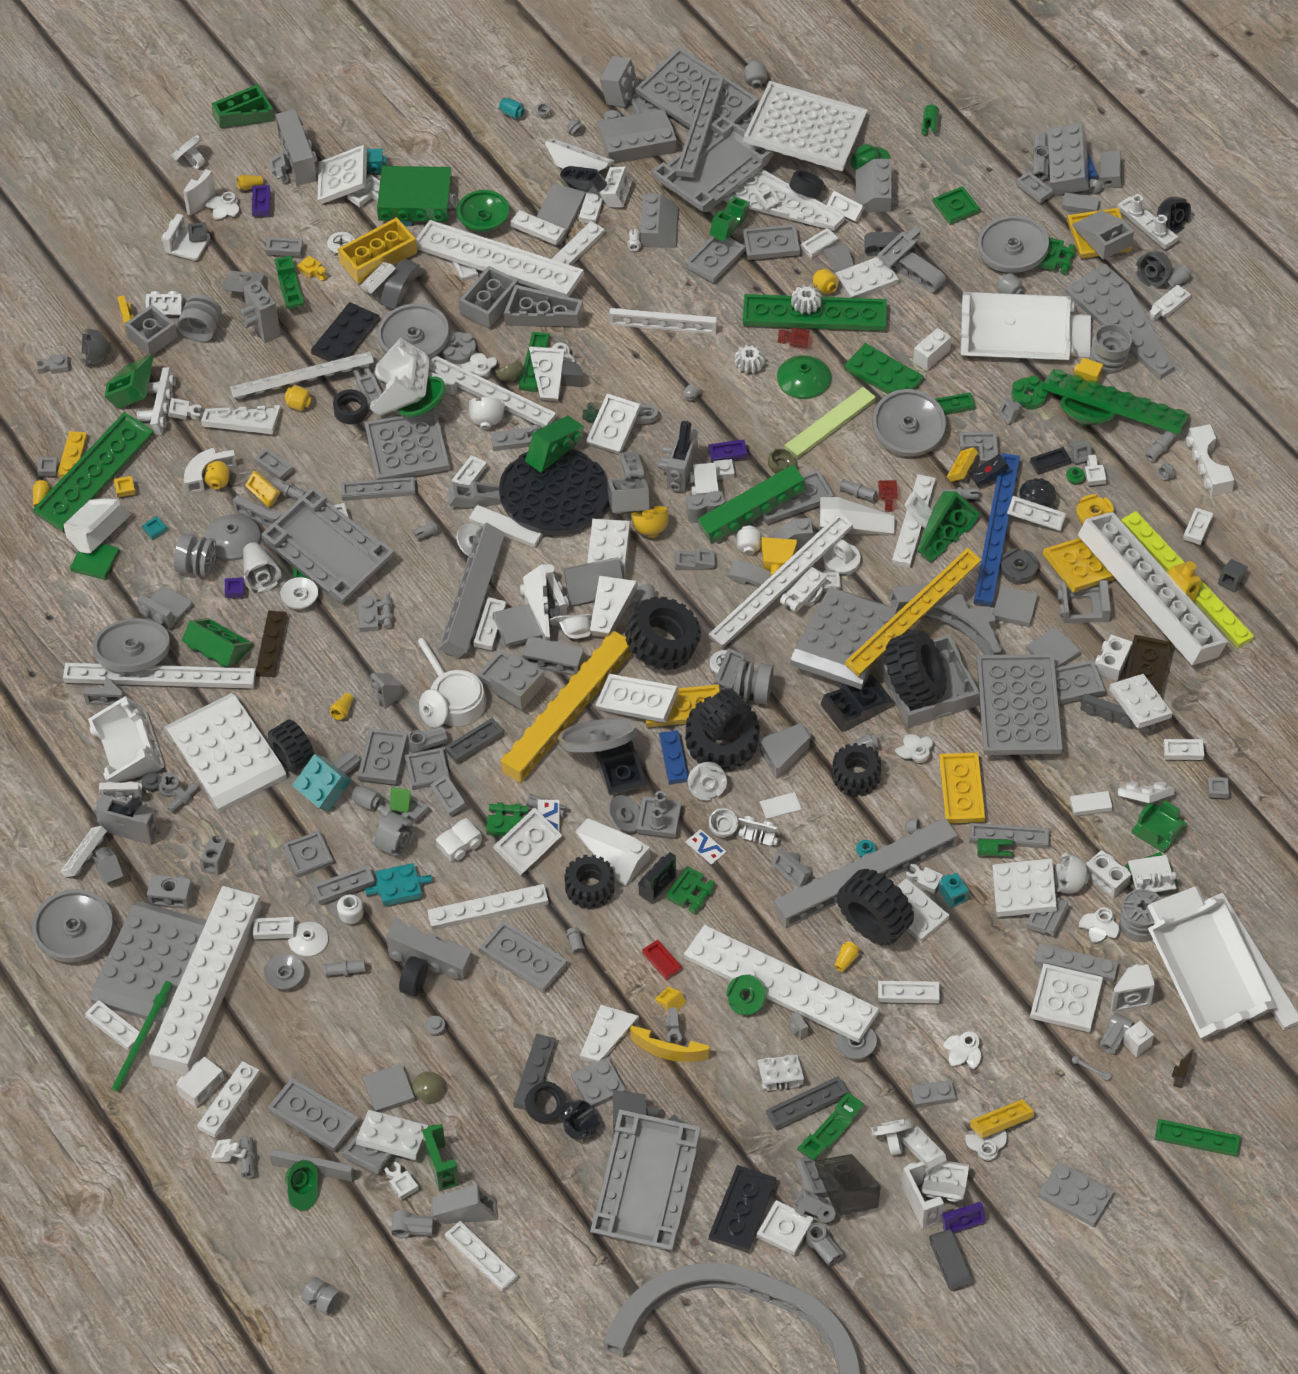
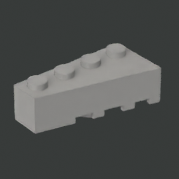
[504,285,584,327]
[386,917,473,980]

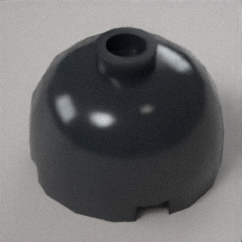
[1157,196,1191,233]

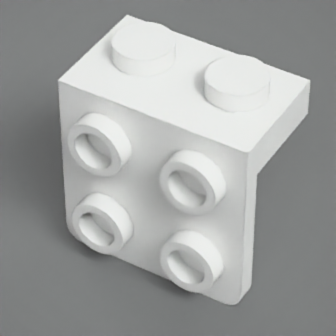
[162,214,210,261]
[922,1161,969,1202]

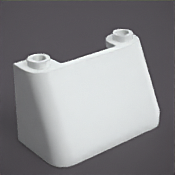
[370,338,429,415]
[88,696,164,783]

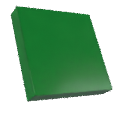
[932,186,981,225]
[70,543,119,580]

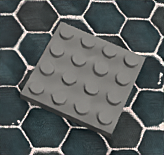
[364,409,450,480]

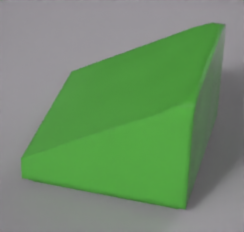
[390,787,412,813]

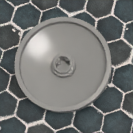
[978,215,1049,273]
[377,303,449,359]
[872,389,946,456]
[93,618,170,672]
[558,718,636,753]
[32,889,113,962]

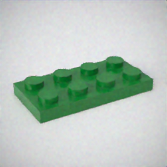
[844,343,924,394]

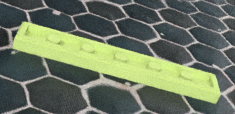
[784,387,876,459]

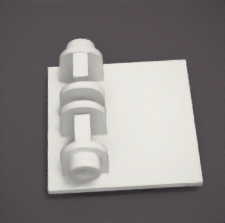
[738,816,781,847]
[1128,855,1176,893]
[757,1055,804,1091]

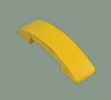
[630,1025,710,1062]

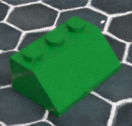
[182,618,254,667]

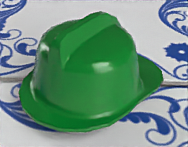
[850,144,890,170]
[285,1160,318,1211]

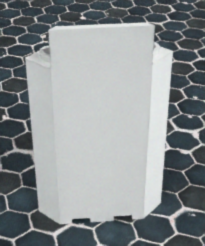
[960,292,1091,360]
[1147,886,1277,1039]

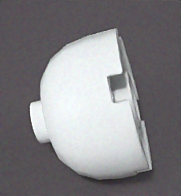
[468,397,505,429]
[1054,853,1089,894]

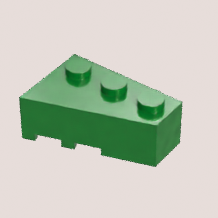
[212,84,274,128]
[525,415,584,473]

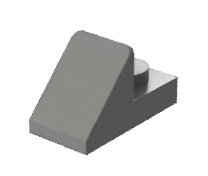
[83,676,123,705]

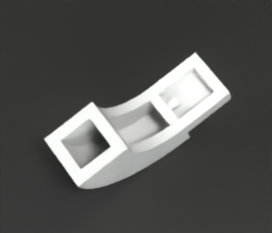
[184,448,237,495]

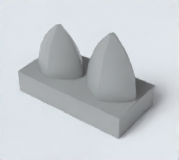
[771,848,811,887]

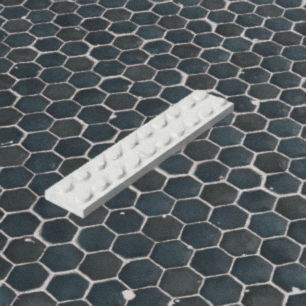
[416,220,584,297]
[683,925,879,1043]

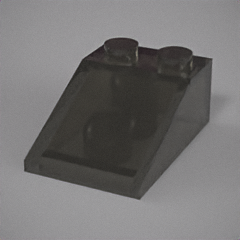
[815,1154,881,1215]

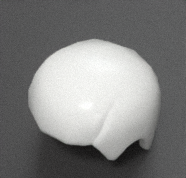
[709,808,738,838]

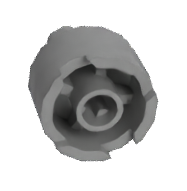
[371,812,415,857]

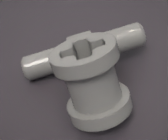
[158,773,198,812]

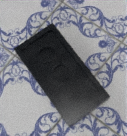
[311,302,380,362]
[708,1165,776,1253]

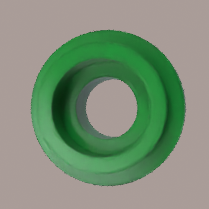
[1066,467,1085,485]

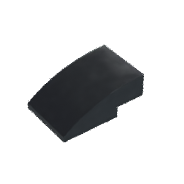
[820,674,893,732]
[593,740,647,795]

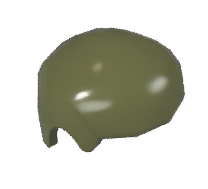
[495,359,523,382]
[768,448,795,474]
[412,1071,445,1104]

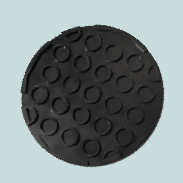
[499,449,609,535]

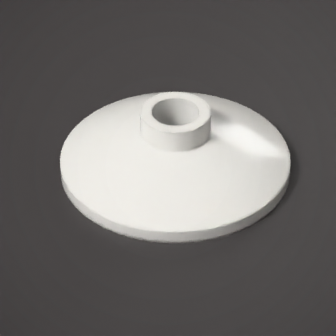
[457,523,480,556]
[280,577,318,609]
[419,689,448,728]
[288,922,328,957]

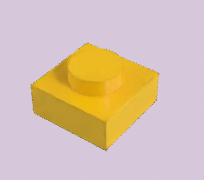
[114,476,135,498]

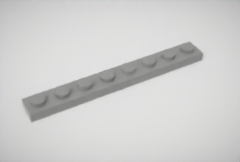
[676,75,725,178]

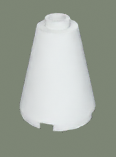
[243,543,281,592]

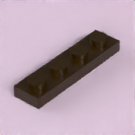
[256,610,287,678]

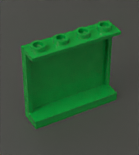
[377,166,452,222]

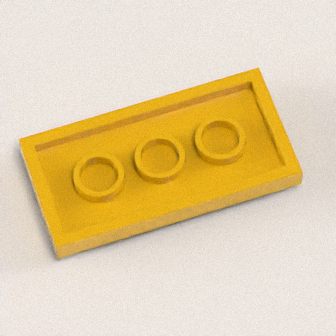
[645,684,720,728]
[939,752,985,824]

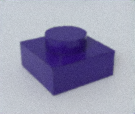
[225,577,244,598]

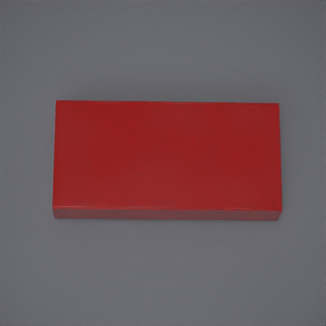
[642,939,682,981]

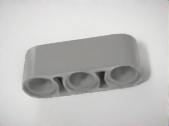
[896,252,946,293]

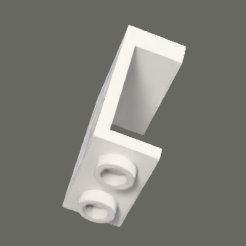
[902,1161,944,1230]

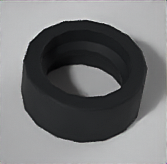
[789,171,824,198]
[333,389,368,424]
[399,956,428,997]
[525,1081,566,1123]

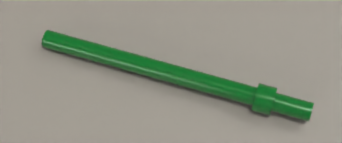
[111,981,173,1092]

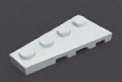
[201,405,281,434]

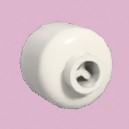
[737,526,761,555]
[337,894,364,924]

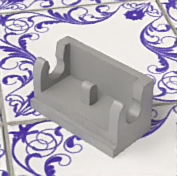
[1101,150,1122,188]

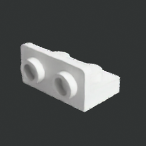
[146,291,184,316]
[99,781,142,801]

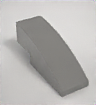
[447,481,501,507]

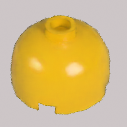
[631,506,669,538]

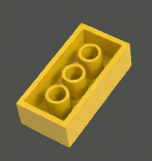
[338,217,417,284]

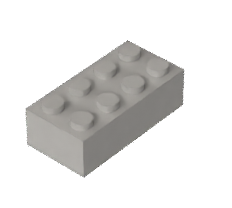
[275,109,318,186]
[1048,122,1089,196]

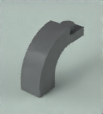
[380,259,425,309]

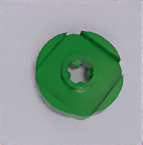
[1011,375,1048,410]
[726,974,768,1015]

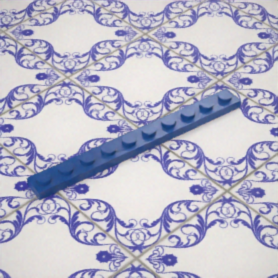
[974,453,1020,606]

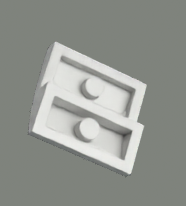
[183,169,216,216]

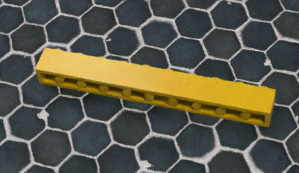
[501,631,632,783]

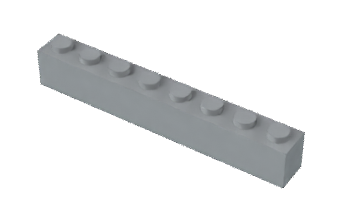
[439,522,505,659]

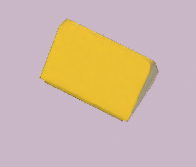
[655,986,686,1012]

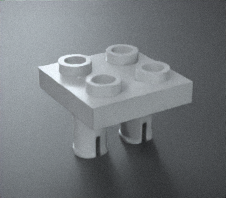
[637,791,682,838]

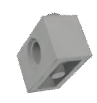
[147,874,193,909]

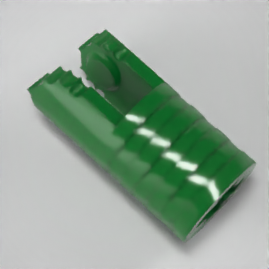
[921,105,939,135]
[977,838,1014,857]

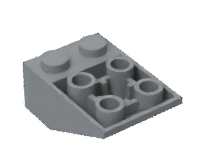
[1073,210,1134,260]

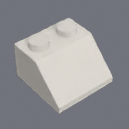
[1111,964,1155,1013]

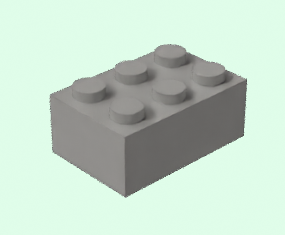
[459,266,519,329]

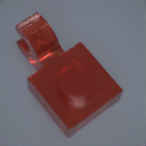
[778,328,810,349]
[878,480,898,512]

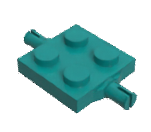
[365,863,433,906]

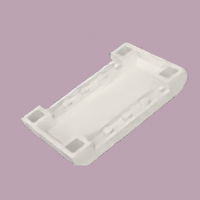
[163,693,287,813]

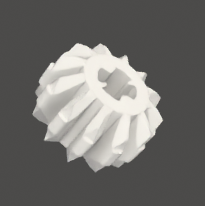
[791,284,821,315]
[735,344,765,374]

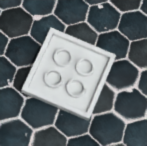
[317,145,367,204]
[993,859,1057,917]
[1030,963,1103,1032]

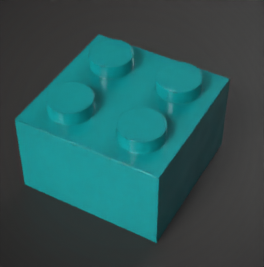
[292,754,352,811]

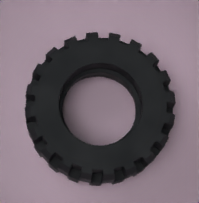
[625,597,701,670]
[885,630,947,707]
[685,696,760,771]
[837,869,914,945]

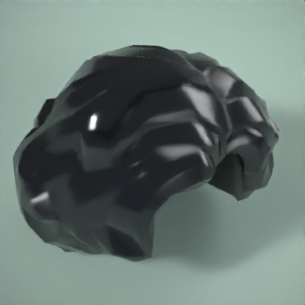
[1019,478,1056,508]
[561,1099,600,1139]

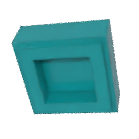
[141,516,168,540]

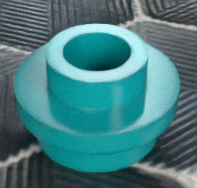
[856,840,876,858]

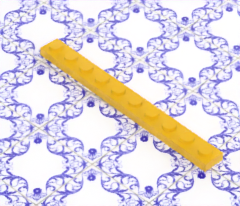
[844,547,981,677]

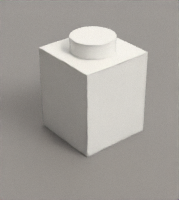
[1123,1021,1154,1057]

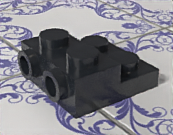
[638,852,676,903]

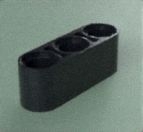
[560,166,607,192]

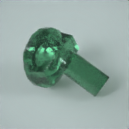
[582,402,599,423]

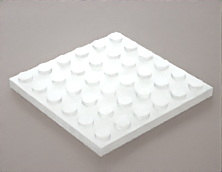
[743,81,867,171]

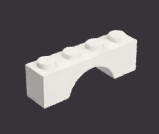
[1186,424,1234,496]

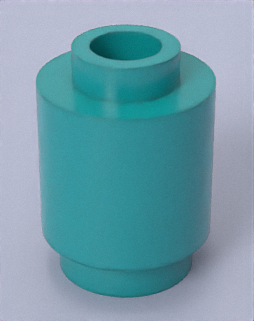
[499,97,525,119]

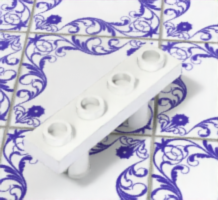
[1117,194,1178,250]
[137,367,176,435]
[197,1061,260,1138]

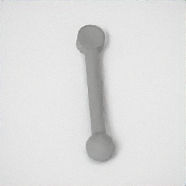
[1072,1056,1111,1082]

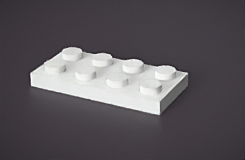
[595,674,679,723]

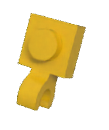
[297,255,327,281]

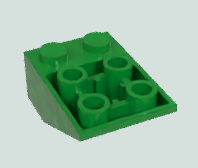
[104,355,154,409]

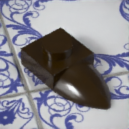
[1172,1049,1194,1088]

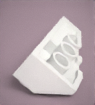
[820,497,894,535]
[520,564,550,641]
[575,818,650,886]

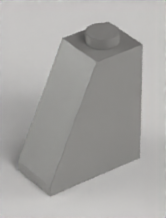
[759,723,811,779]
[431,1184,497,1224]

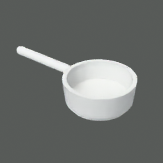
[418,638,487,726]

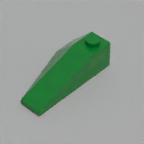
[917,491,980,562]

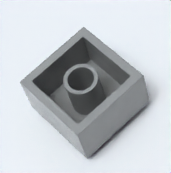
[600,56,638,107]
[125,305,178,356]
[607,477,650,514]
[490,653,545,710]

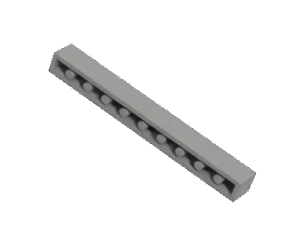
[774,818,958,928]

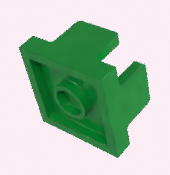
[1131,800,1187,854]

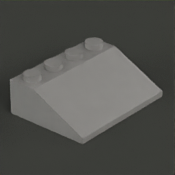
[597,110,676,164]

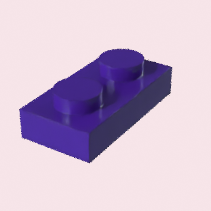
[252,185,270,217]
[708,440,747,463]
[941,1201,986,1233]

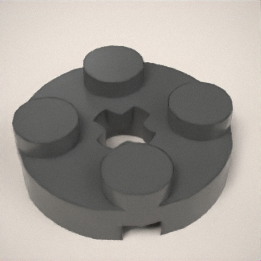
[1000,549,1038,585]

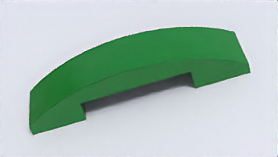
[274,256,304,309]
[797,1092,864,1161]

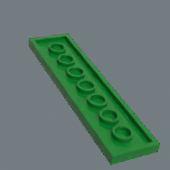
[743,294,887,331]
[1042,369,1190,434]
[33,412,153,532]

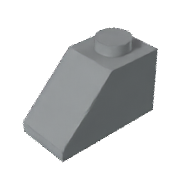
[773,518,813,547]

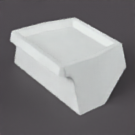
[64,498,131,553]

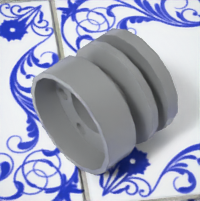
[177,294,222,342]
[1090,324,1132,373]
[174,533,217,577]
[733,660,774,705]
[1119,889,1161,943]

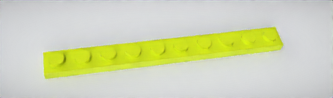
[1121,511,1254,649]

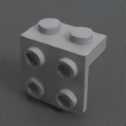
[137,586,191,629]

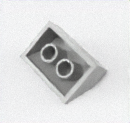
[856,159,891,212]
[640,193,678,248]

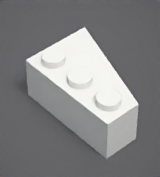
[590,576,638,638]

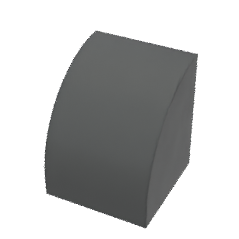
[561,360,583,387]
[1217,559,1248,591]

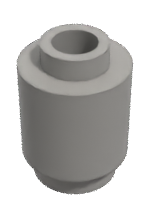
[352,786,382,811]

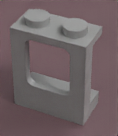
[1057,580,1111,623]

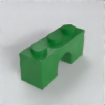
[709,196,750,242]

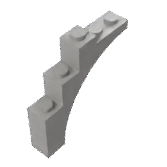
[889,583,1002,655]

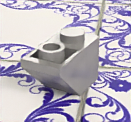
[370,673,403,708]
[91,847,123,883]

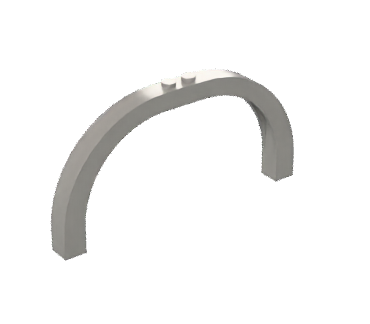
[603,1263,860,1374]

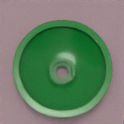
[457,190,510,231]
[777,355,831,399]
[397,376,446,417]
[1060,396,1114,426]

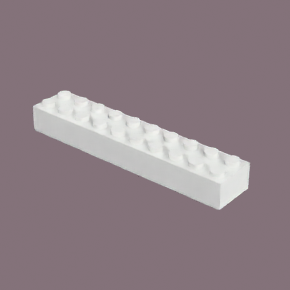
[1078,512,1228,665]
[149,886,262,1075]

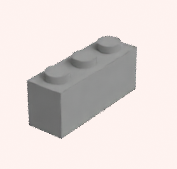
[522,637,584,676]

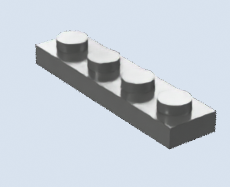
[1080,693,1157,735]
[513,1034,556,1110]
[766,1076,849,1130]

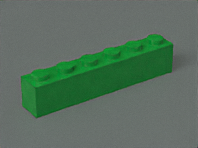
[698,464,807,544]

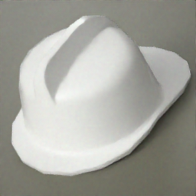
[549,614,592,639]

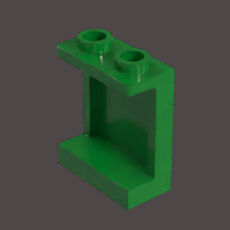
[422,1124,459,1192]

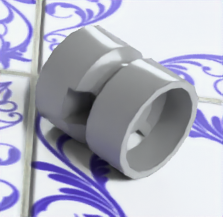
[301,1277,342,1315]

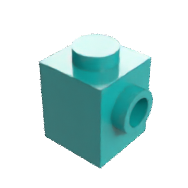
[366,148,387,174]
[939,872,969,908]

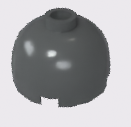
[1136,251,1172,287]
[81,329,111,365]

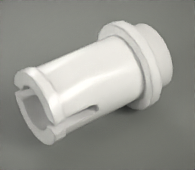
[627,229,641,251]

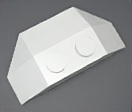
[545,138,614,171]

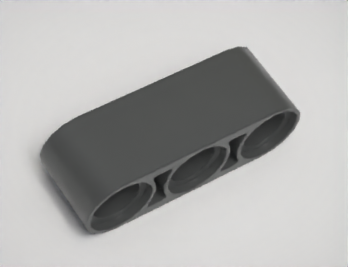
[864,232,916,256]
[929,1229,971,1290]

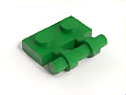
[1038,237,1076,274]
[486,802,529,836]
[666,866,716,914]

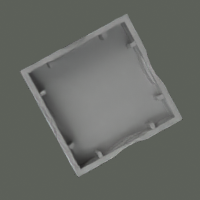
[878,634,980,729]

